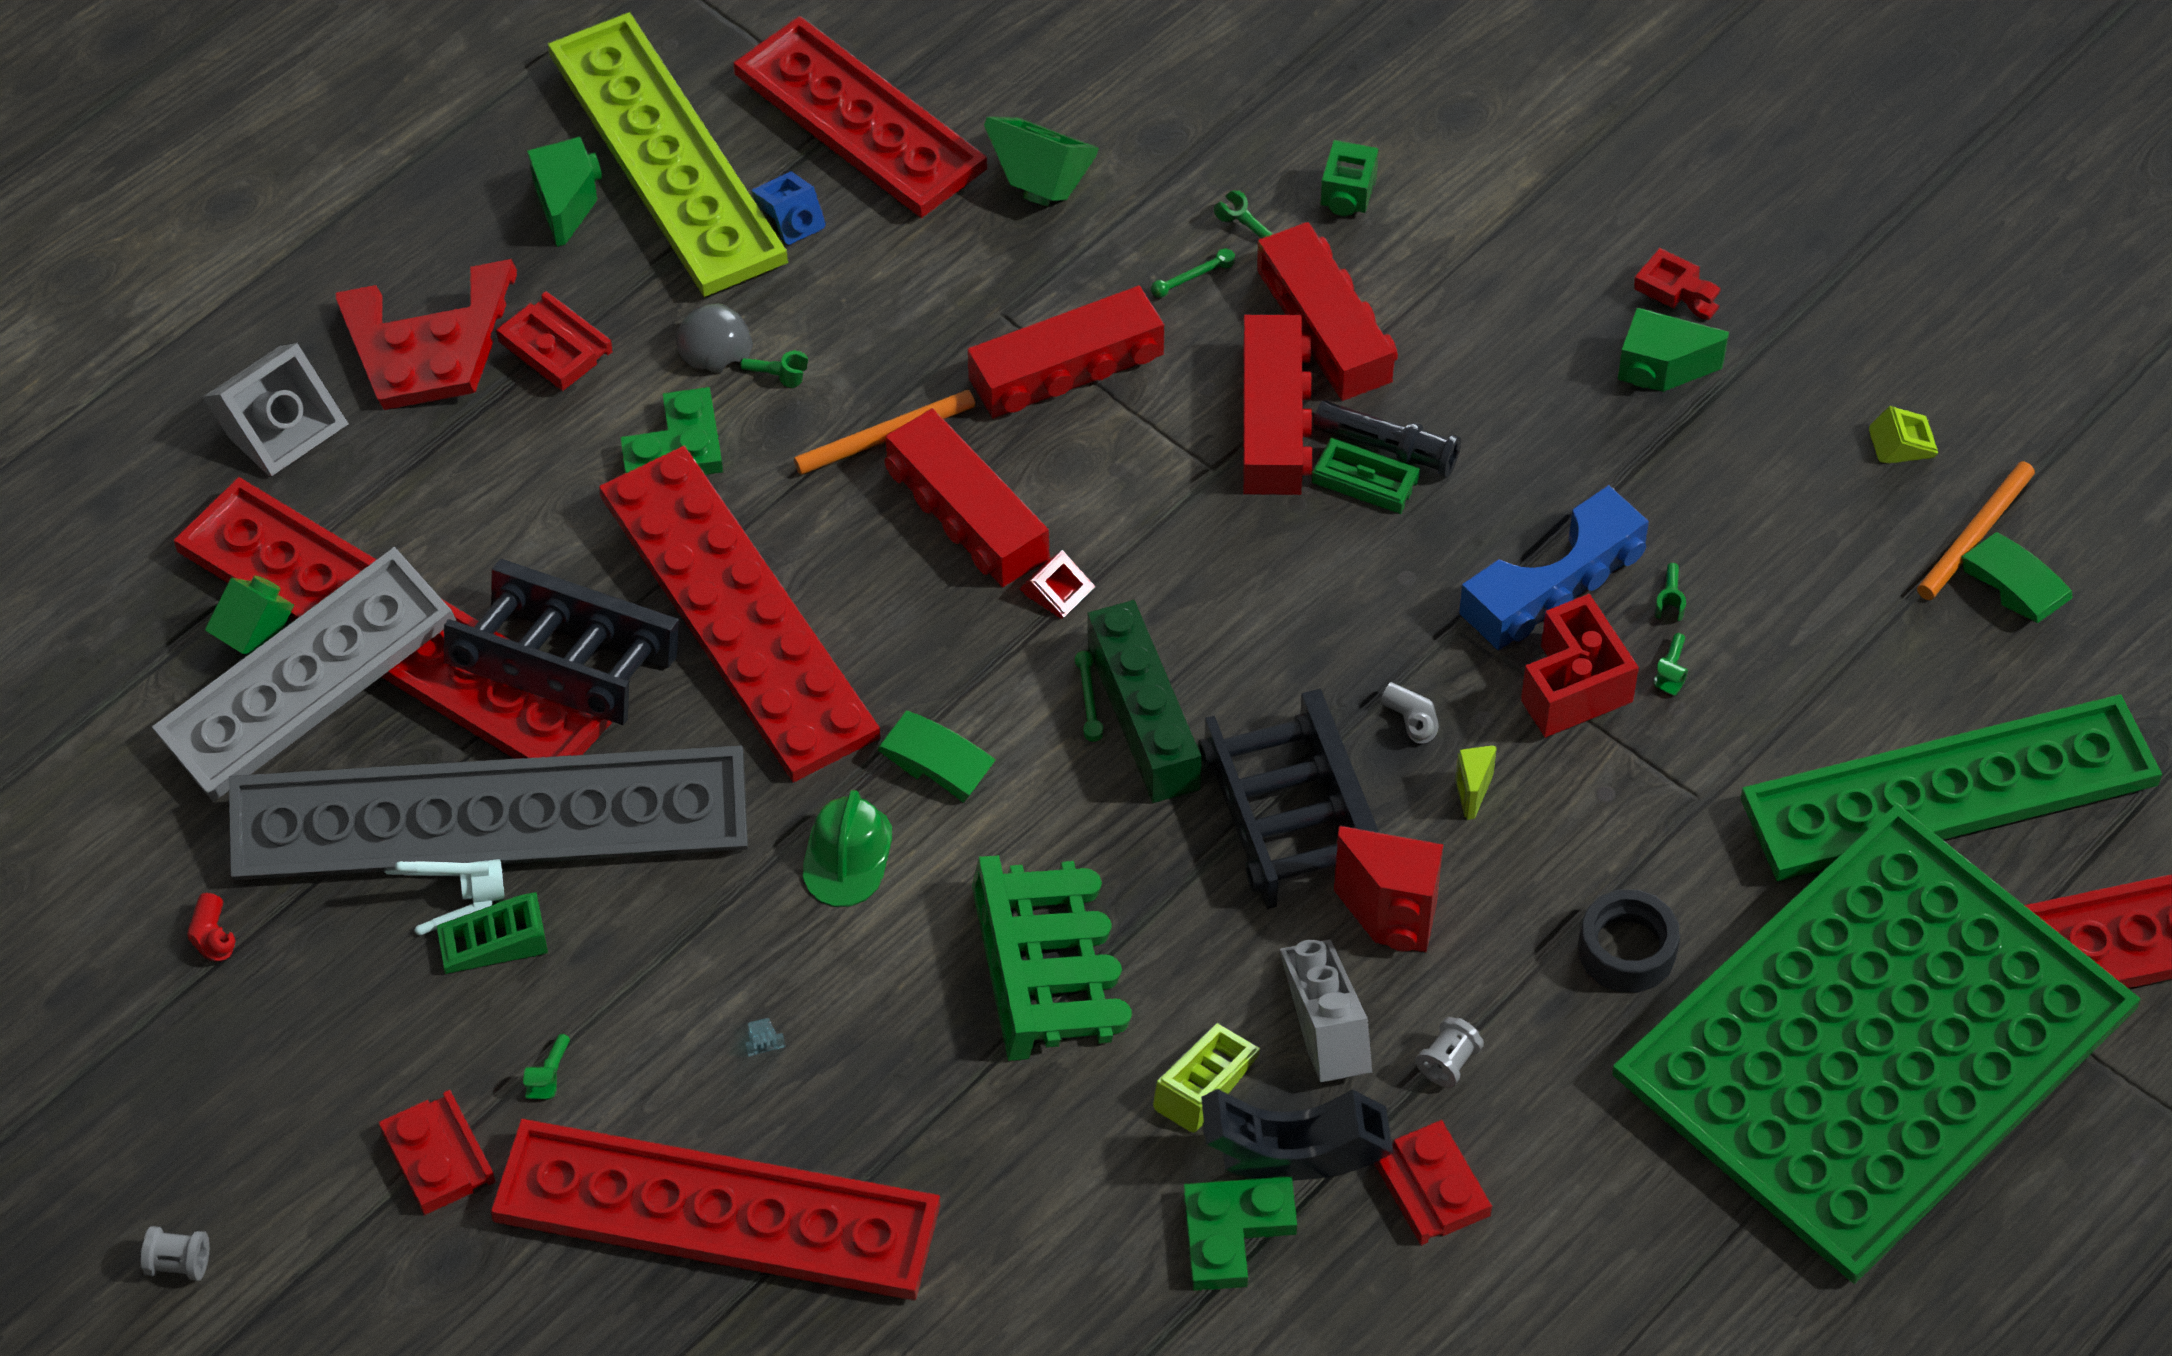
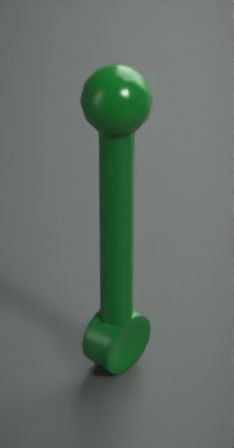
[1151,248,1235,298]
[1074,650,1103,742]

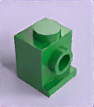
[1320,140,1379,216]

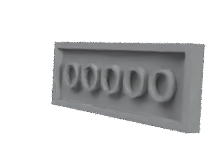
[152,547,456,802]

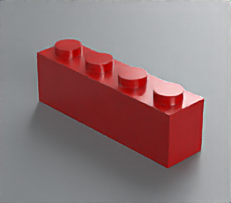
[1257,222,1398,401]
[967,285,1164,419]
[1243,315,1312,495]
[884,408,1050,587]

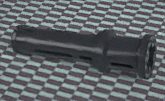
[1314,399,1461,478]

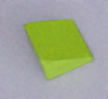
[1869,406,1938,463]
[1455,746,1497,820]

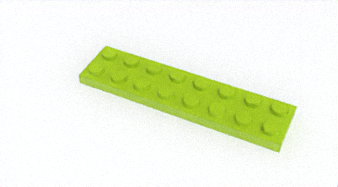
[548,12,788,297]

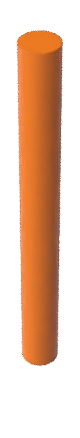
[793,389,975,475]
[1917,461,2035,600]

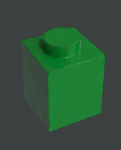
[205,575,294,654]

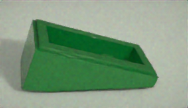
[437,892,548,974]

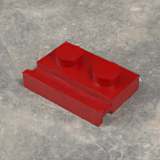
[496,291,613,391]
[379,1090,496,1215]
[1374,1120,1492,1246]

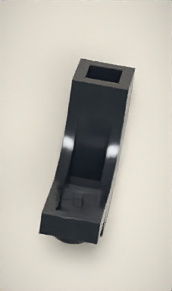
[1201,1089,1393,1181]

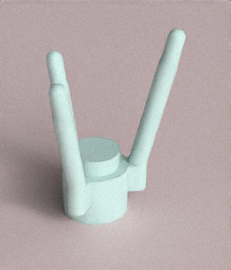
[384,859,505,935]

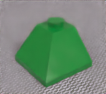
[984,117,1099,206]

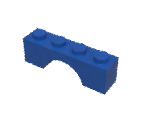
[1459,485,1649,651]

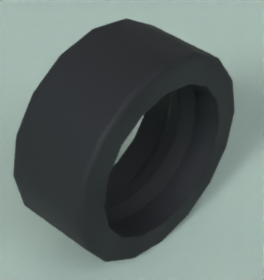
[1578,889,1680,993]

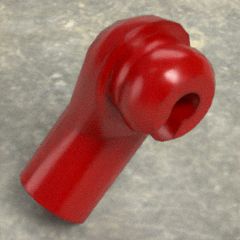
[187,893,236,962]

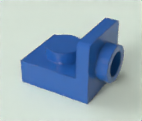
[751,172,826,245]

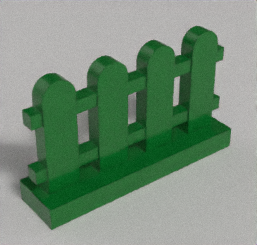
[972,855,1132,1061]

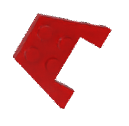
[336,259,517,410]

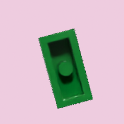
[527,137,602,247]
[1617,308,1729,392]

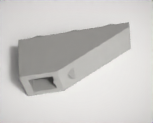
[1280,939,1372,1082]

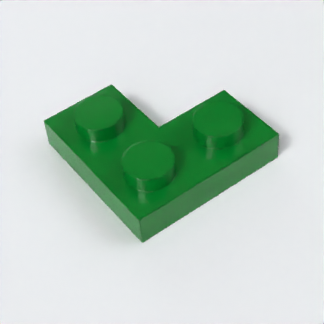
[620,387,723,475]
[1184,1177,1297,1291]

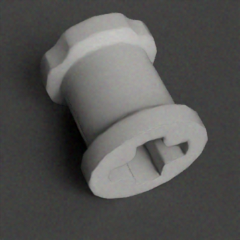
[1416,1016,1484,1088]
[141,1226,209,1281]

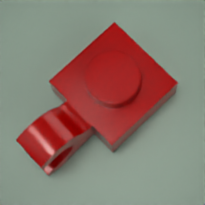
[1634,248,1721,320]

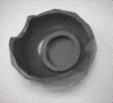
[675,304,753,374]

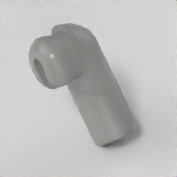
[1381,682,1439,744]

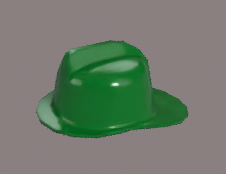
[803,790,892,907]

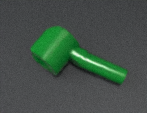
[1214,190,1273,239]
[741,350,808,388]
[1654,563,1686,621]
[1653,633,1688,696]
[523,1034,570,1099]

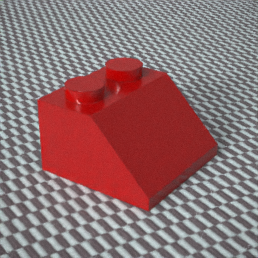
[1334,826,1443,952]

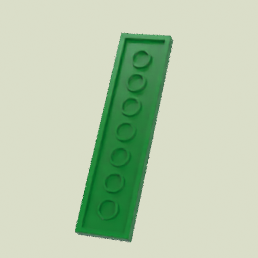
[1740,694,2162,881]

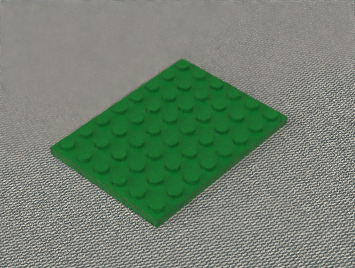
[1612,803,2141,1284]

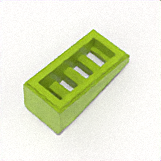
[1153,1023,1260,1133]

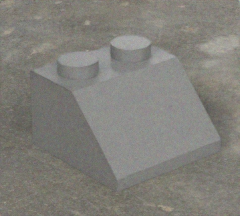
[203,343,348,476]

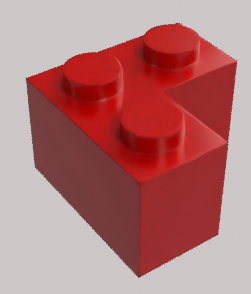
[1521,593,1639,737]

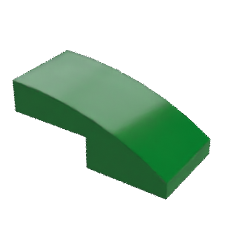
[1962,532,2073,623]
[877,710,996,803]

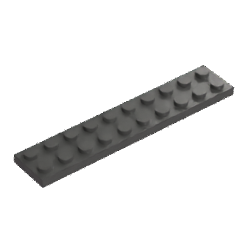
[229,746,748,880]

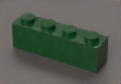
[1087,599,1201,803]

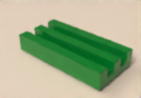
[1312,438,1420,514]

